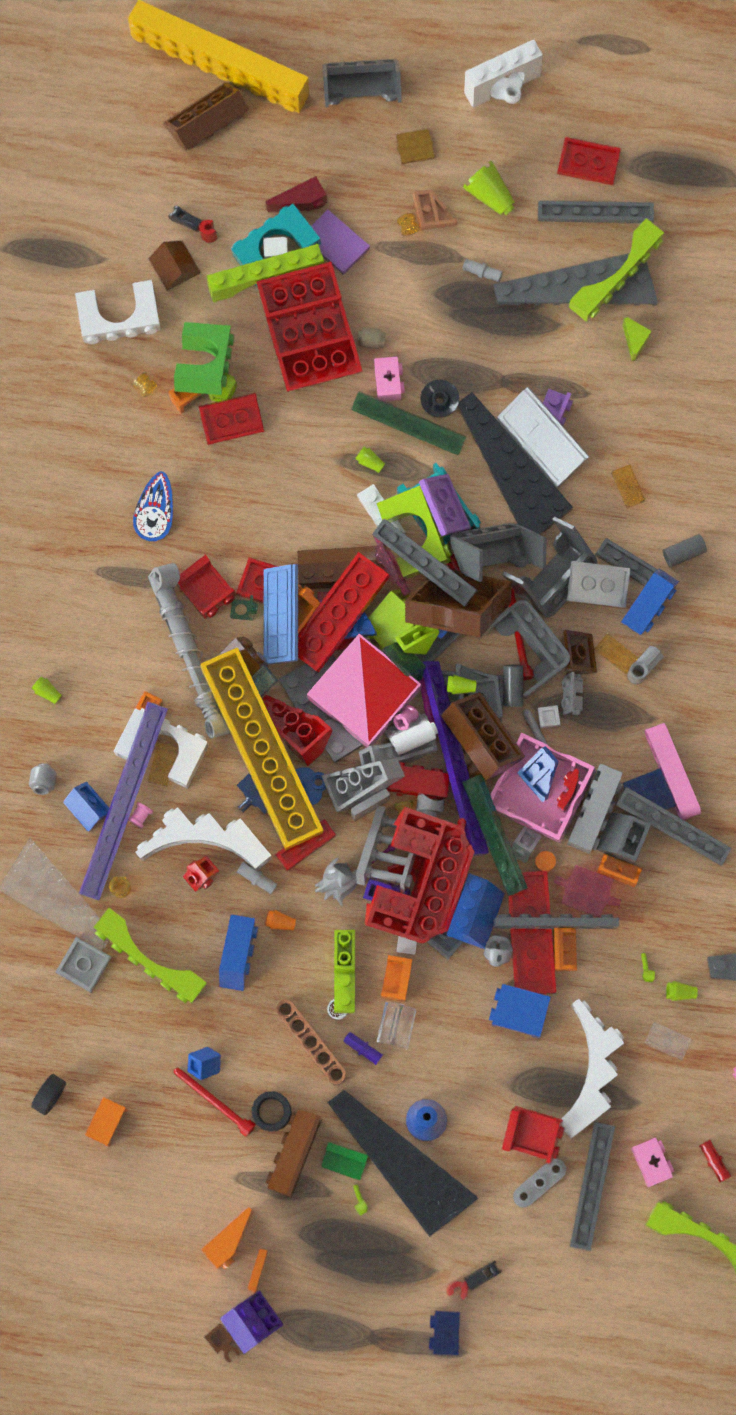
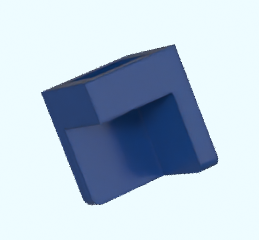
[188,1047,221,1080]

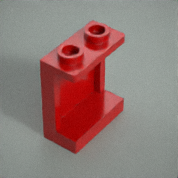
[177,554,236,619]
[502,1106,565,1164]

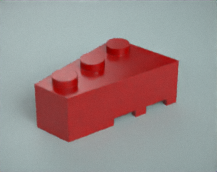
[385,762,449,800]

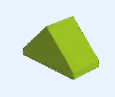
[623,317,651,361]
[394,625,439,654]

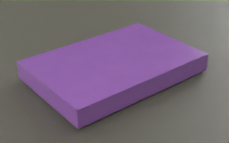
[311,210,370,275]
[419,474,471,537]

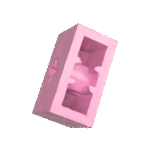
[374,357,405,402]
[631,1138,674,1187]

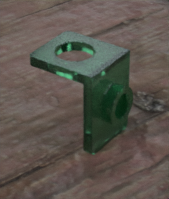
[230,595,258,621]

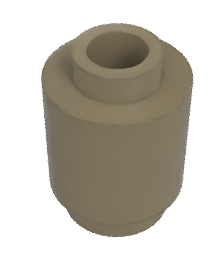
[357,327,386,349]

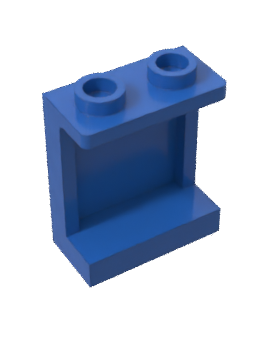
[489,984,550,1039]

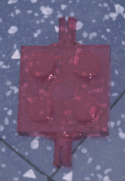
[373,536,411,596]
[554,865,621,918]

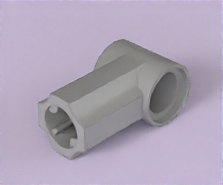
[627,645,664,684]

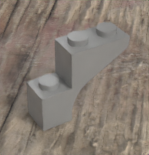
[359,740,437,765]

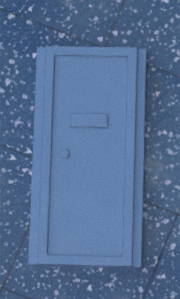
[264,564,298,665]

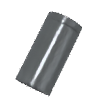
[662,534,707,568]
[503,665,524,707]

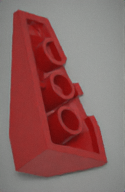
[262,695,333,766]

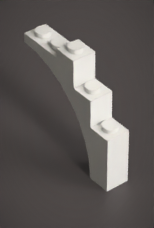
[136,808,272,871]
[562,999,624,1139]

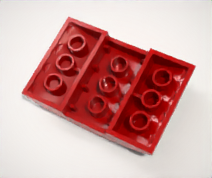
[256,261,363,392]

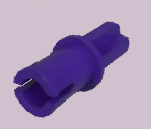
[344,1032,383,1065]

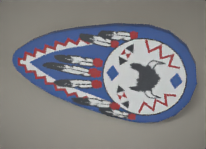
[133,471,173,541]

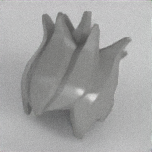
[315,858,357,906]

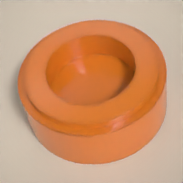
[535,851,556,872]

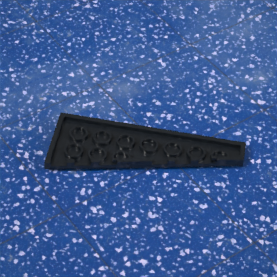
[458,392,573,535]
[328,1090,479,1237]

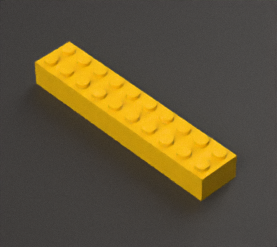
[128,0,310,113]
[200,647,323,850]

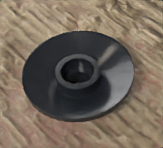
[420,380,459,417]

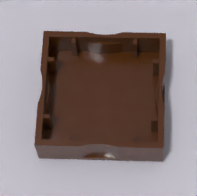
[405,570,512,637]

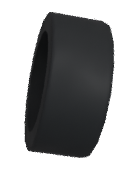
[31,1074,66,1116]
[252,1091,291,1132]

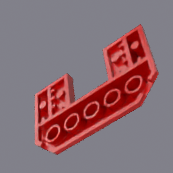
[365,807,474,944]

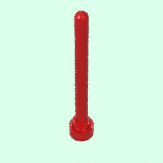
[509,588,535,681]
[173,1068,257,1138]

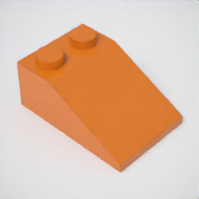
[201,1207,254,1270]

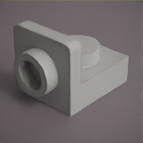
[509,826,542,863]

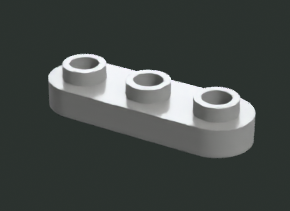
[513,1159,566,1208]

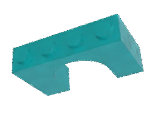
[231,204,321,286]

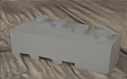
[322,758,405,812]
[567,764,623,854]

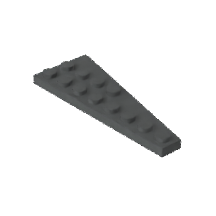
[493,253,658,306]

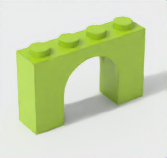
[376,485,452,579]

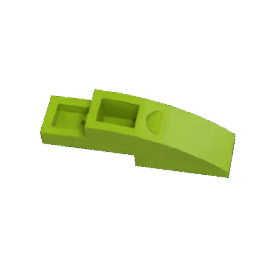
[334,930,355,1013]

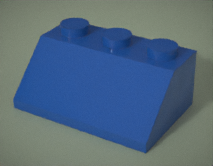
[447,873,505,950]

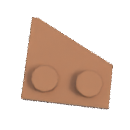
[413,189,457,230]

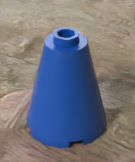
[406,1099,447,1141]

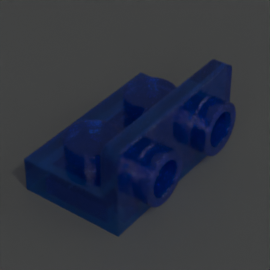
[429,1311,460,1356]

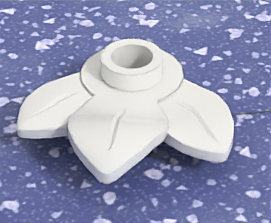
[490,72,523,104]

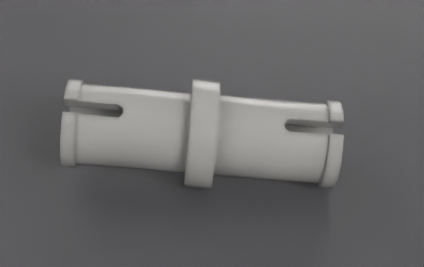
[463,258,503,283]
[237,862,278,895]

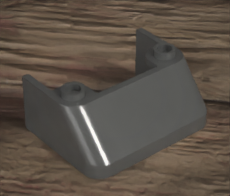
[323,59,402,107]
[502,517,597,617]
[450,523,547,582]
[477,600,570,699]

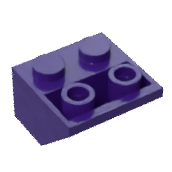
[220,1290,283,1354]

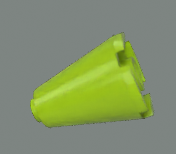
[463,161,515,215]

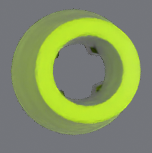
[355,446,385,473]
[447,675,476,695]
[31,676,62,704]
[666,981,698,1001]

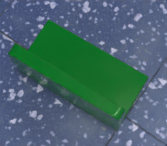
[321,1142,368,1180]

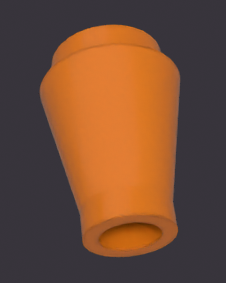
[265,909,296,931]

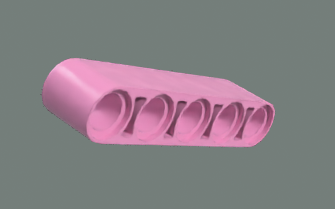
[644,723,701,820]

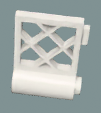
[384,713,438,755]

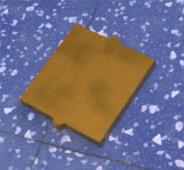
[396,128,435,164]

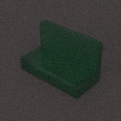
[382,642,426,681]

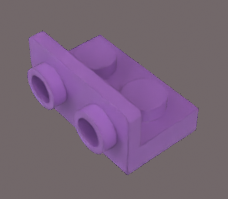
[543,389,573,426]

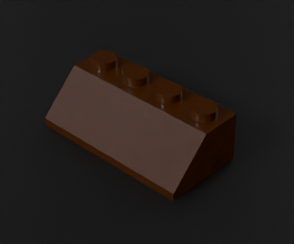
[163,82,249,150]
[297,546,378,589]
[441,692,526,781]
[266,1109,322,1198]

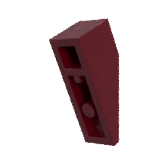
[265,176,327,212]

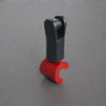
[168,206,217,243]
[446,1260,502,1300]

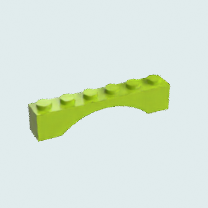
[569,218,664,322]
[207,244,324,303]
[94,908,207,1004]
[645,1201,736,1271]

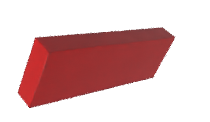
[275,819,336,871]

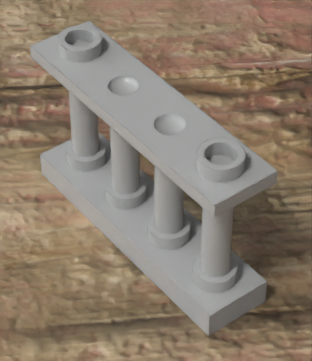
[356,806,416,894]

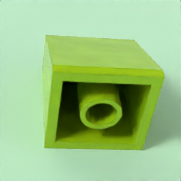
[368,589,415,653]

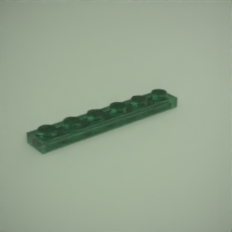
[351,391,467,456]
[463,774,528,896]

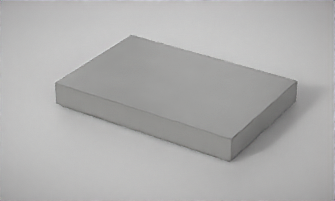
[567,561,630,608]

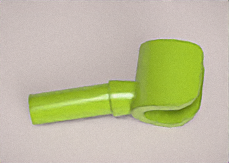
[641,953,655,982]
[353,1184,368,1216]

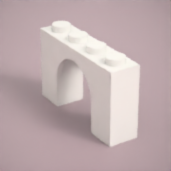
[464,39,543,108]
[75,280,161,344]
[114,708,209,789]

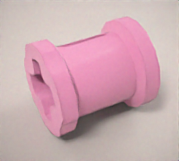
[393,705,419,731]
[128,802,153,829]

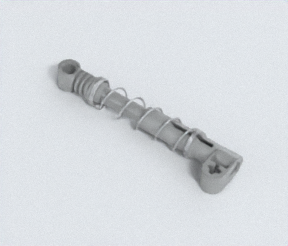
[148,563,231,739]

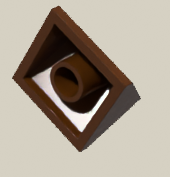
[148,240,201,291]
[561,630,597,675]

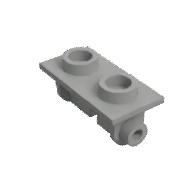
[561,672,583,715]

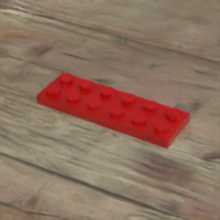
[298,552,391,673]
[506,871,557,995]

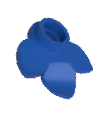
[295,767,327,805]

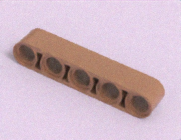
[276,1000,346,1085]

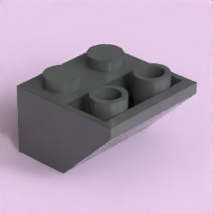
[596,812,651,865]

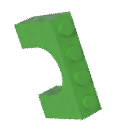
[174,322,234,395]

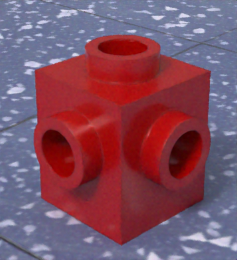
[183,856,219,892]

